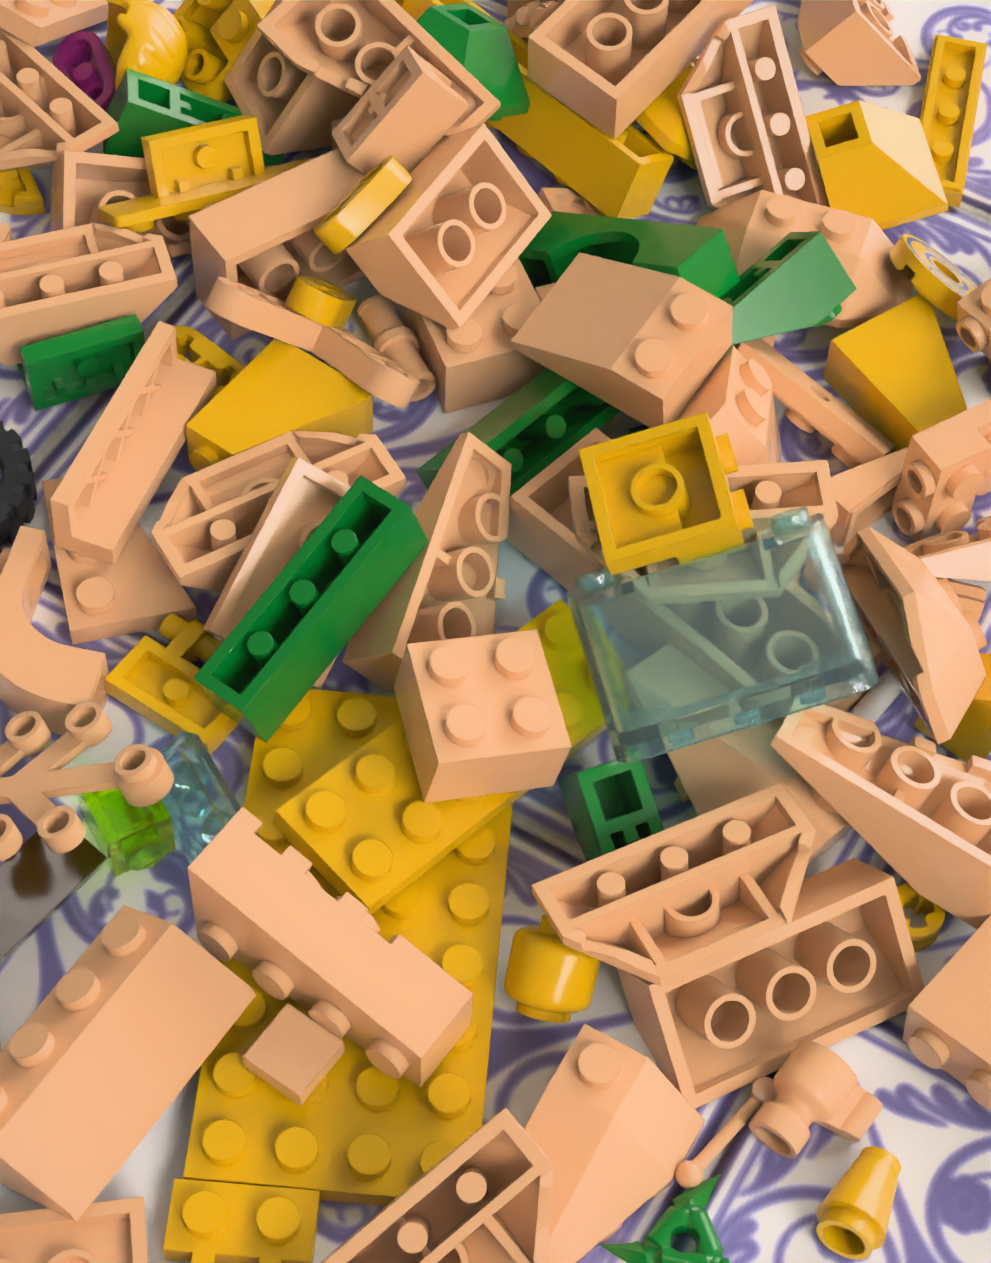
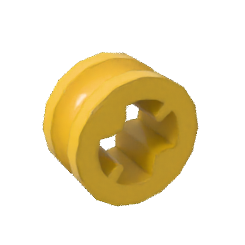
[897,883,945,952]

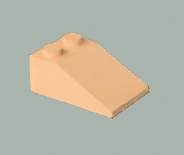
[510,252,733,428]

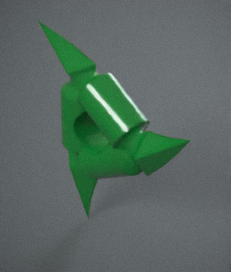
[599,1174,729,1263]

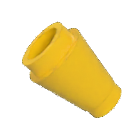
[816,1146,901,1260]

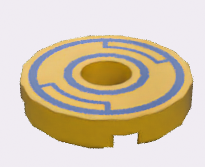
[889,233,977,320]

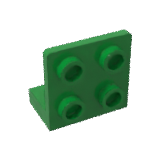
[16,314,145,411]

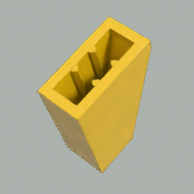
[823,294,968,453]
[185,338,373,471]

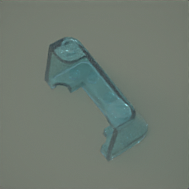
[565,507,879,763]

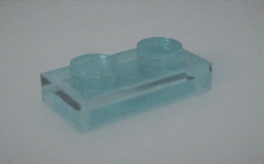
[155,731,257,864]

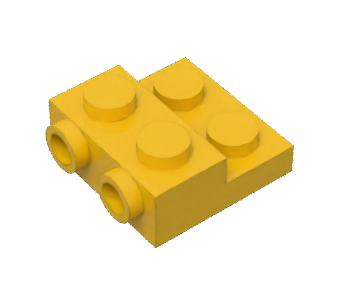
[579,412,754,575]

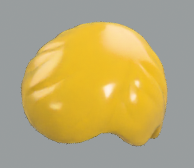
[105,0,188,90]

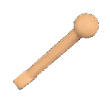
[675,1077,776,1189]

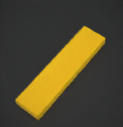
[919,34,987,207]

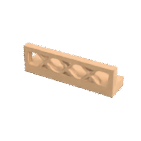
[50,321,217,565]

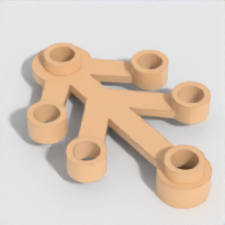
[0,702,174,861]

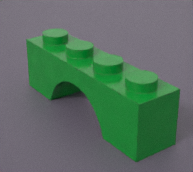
[519,211,740,298]

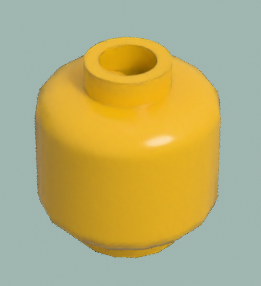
[504,914,600,1023]

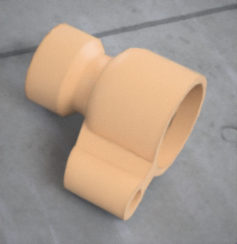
[749,1040,883,1159]

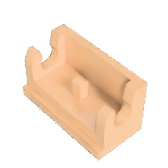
[331,45,469,175]

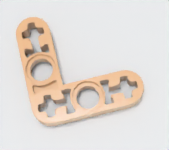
[205,276,420,409]

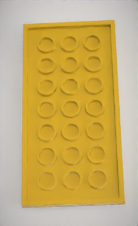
[183,689,513,1206]

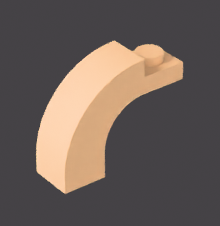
[0,525,109,735]

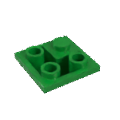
[416,3,530,121]

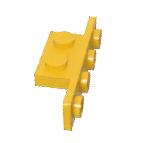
[98,114,309,233]

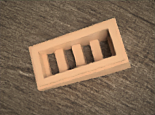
[826,447,908,547]

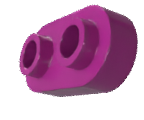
[52,31,116,112]

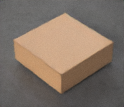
[243,1003,345,1106]

